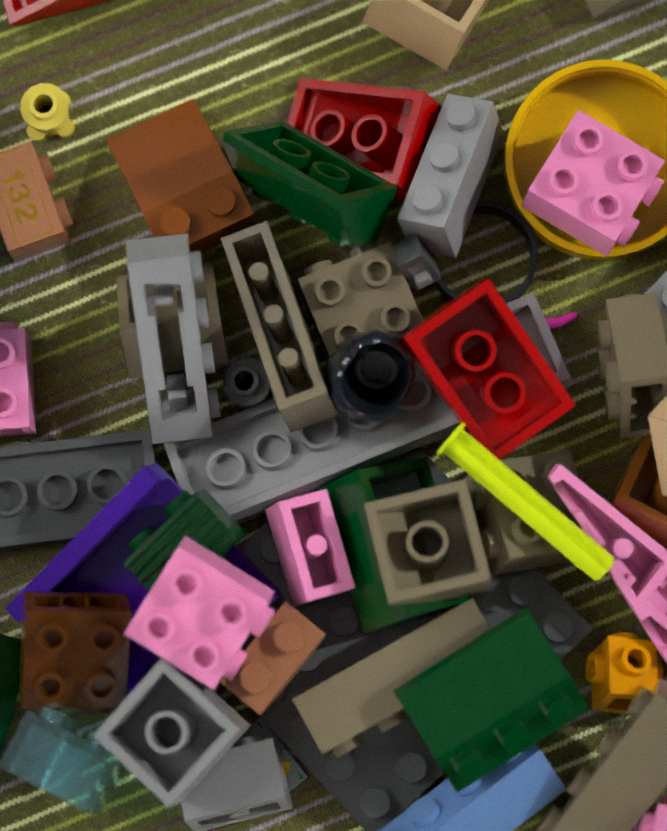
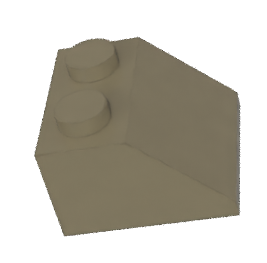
[116,261,228,379]
[364,479,491,606]

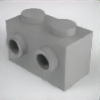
[181,735,293,831]

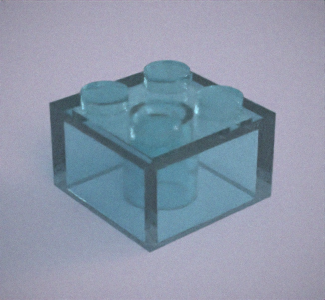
[0,706,126,815]

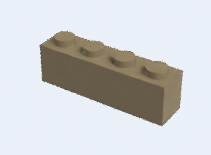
[221,221,338,433]
[292,598,490,758]
[536,678,667,831]

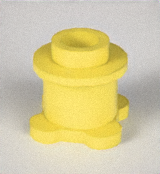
[20,83,75,142]

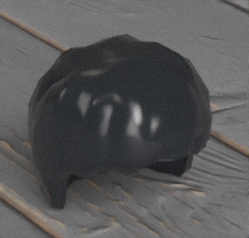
[325,329,416,422]

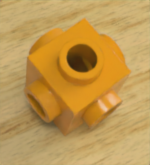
[585,632,663,715]

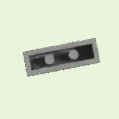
[397,93,504,258]

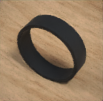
[431,201,538,303]

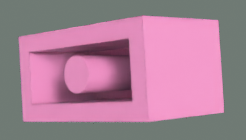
[265,489,355,607]

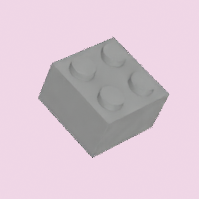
[93,658,251,808]

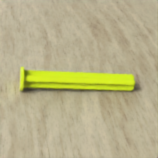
[436,422,615,580]

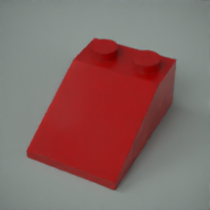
[287,78,442,203]
[399,279,576,460]

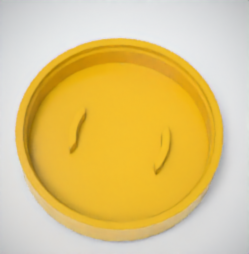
[503,60,667,261]

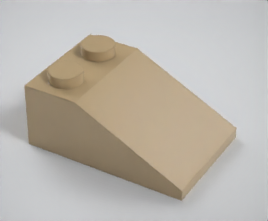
[362,0,489,70]

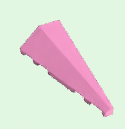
[548,464,667,664]

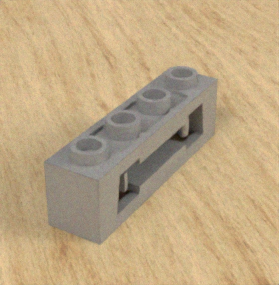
[126,233,221,444]

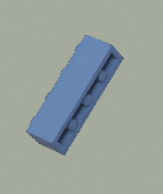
[378,744,566,831]

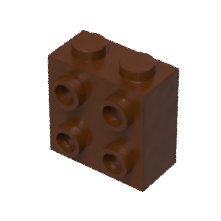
[19,592,131,713]

